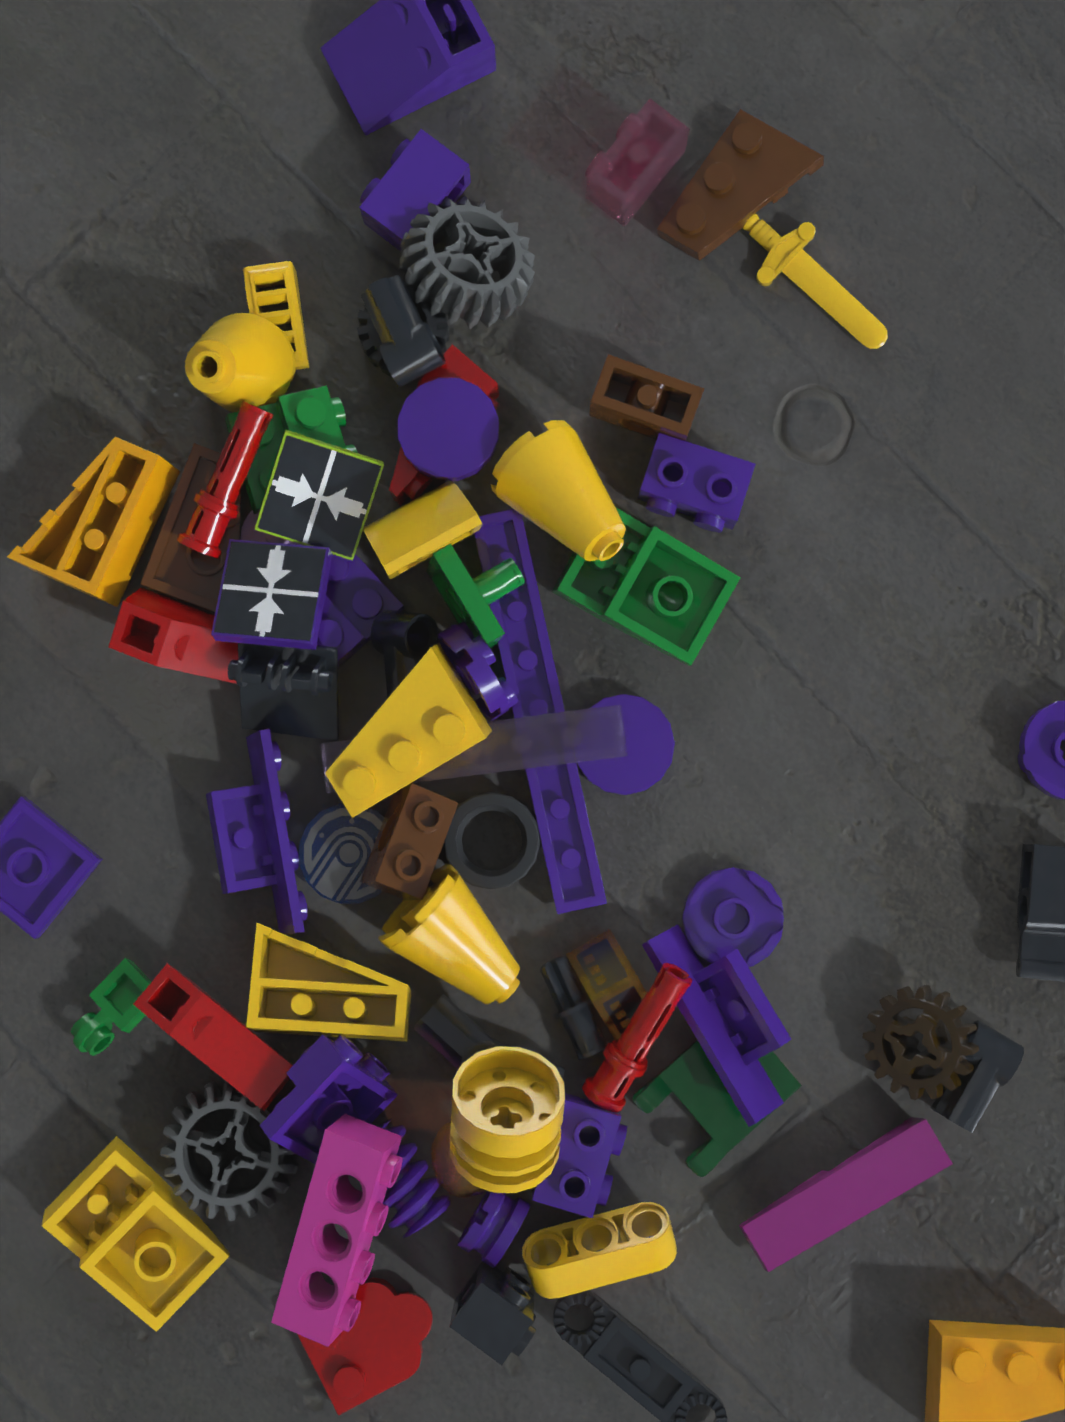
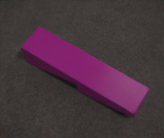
[739,1117,953,1272]

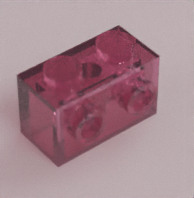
[585,99,690,227]

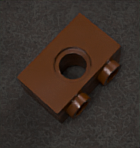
[589,354,705,441]
[360,783,458,900]

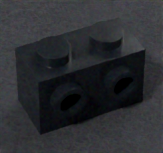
[449,1261,536,1366]

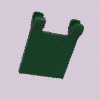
[632,1040,802,1177]

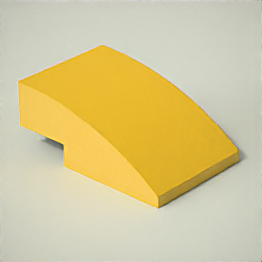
[363,481,482,579]
[41,1136,229,1332]

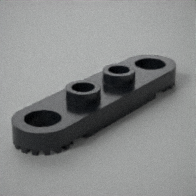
[553,1290,727,1422]

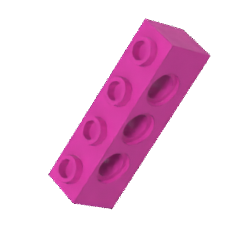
[271,1114,403,1347]

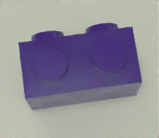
[359,129,471,251]
[638,433,756,533]
[532,1093,628,1218]

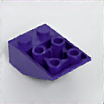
[320,0,496,136]

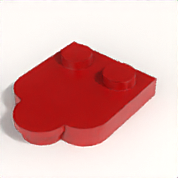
[297,1278,433,1416]

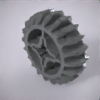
[399,196,535,329]
[160,1081,299,1221]

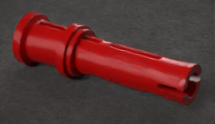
[177,401,273,558]
[582,963,693,1112]

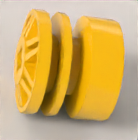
[450,1046,565,1193]

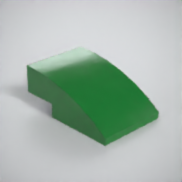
[551,507,741,666]

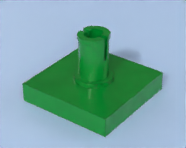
[426,544,525,649]

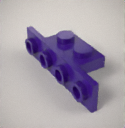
[206,729,308,935]
[642,924,792,1127]

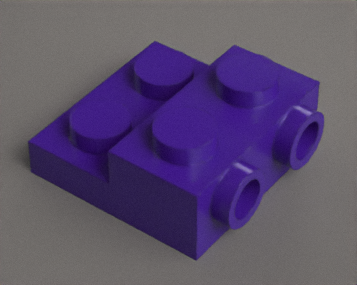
[317,554,405,669]
[259,1034,398,1164]

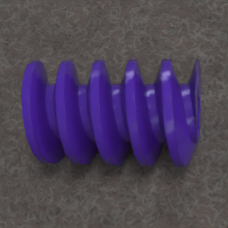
[377,1118,451,1238]

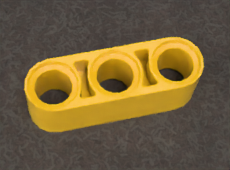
[522,1202,677,1299]

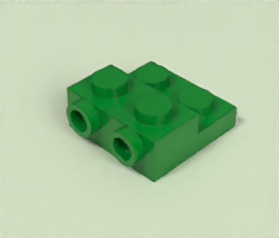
[225,385,358,515]

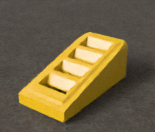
[243,261,309,370]

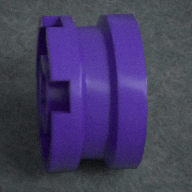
[457,1191,531,1268]

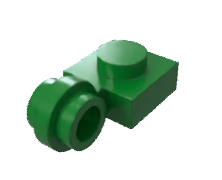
[71,958,152,1056]

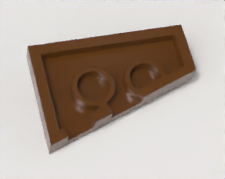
[657,109,824,261]
[140,443,241,613]

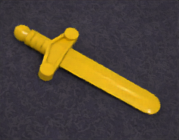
[743,213,888,349]

